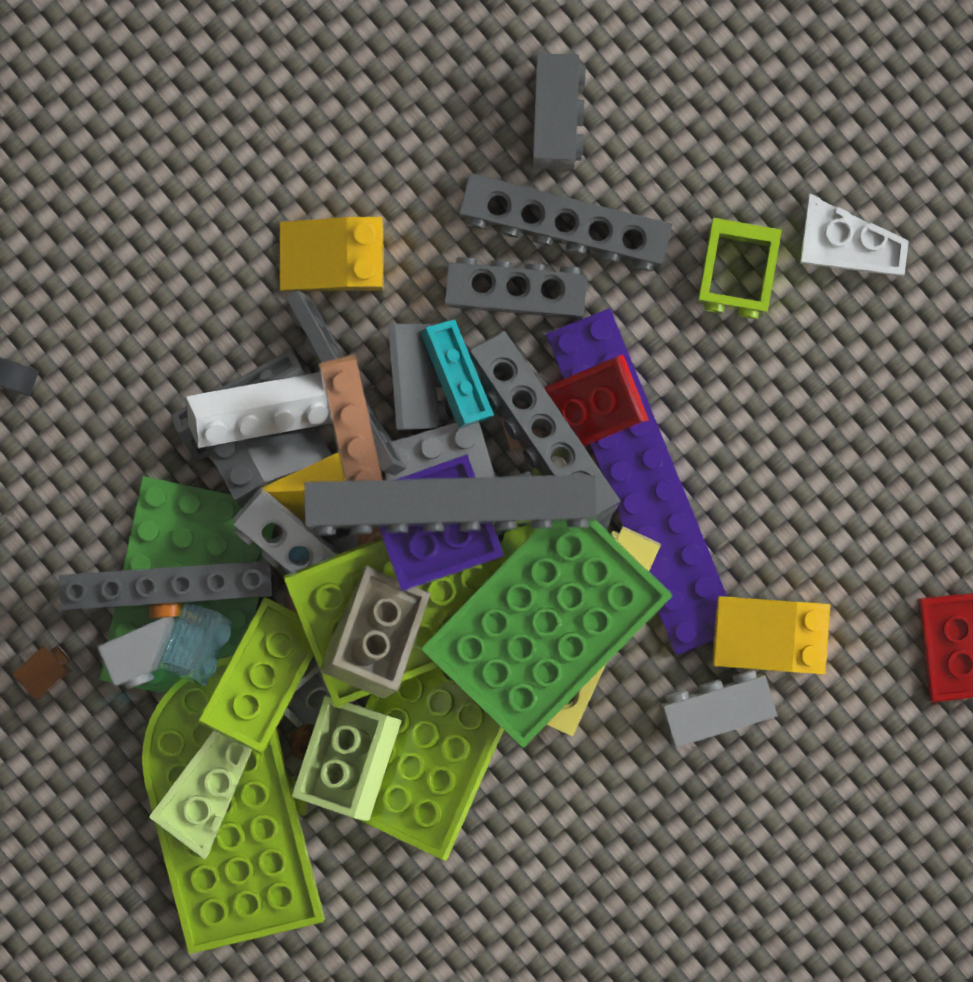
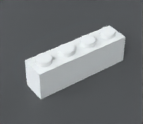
[186,372,332,448]

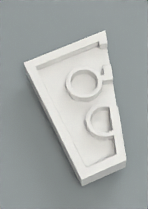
[800,194,909,277]

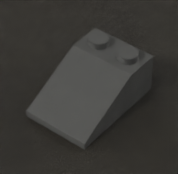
[205,426,332,509]

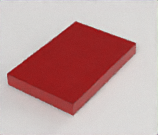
[544,354,649,446]
[918,593,973,702]

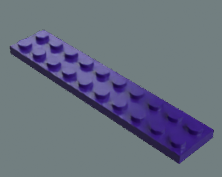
[546,308,727,655]

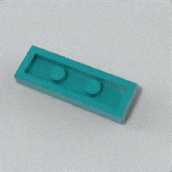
[420,320,494,428]

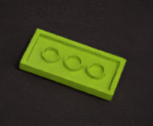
[199,597,314,755]

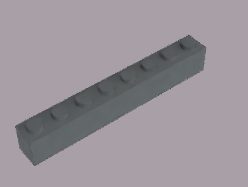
[305,475,597,535]

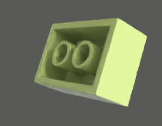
[292,696,402,821]

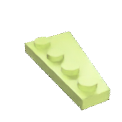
[149,731,252,859]

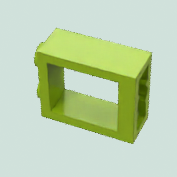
[697,218,782,319]

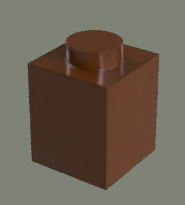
[13,645,72,700]

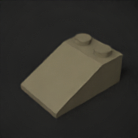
[319,566,430,698]

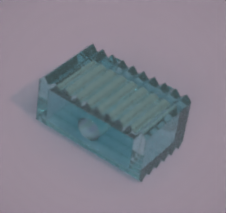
[157,602,232,686]

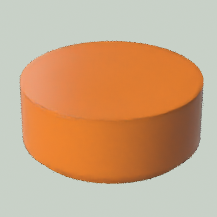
[148,602,184,618]

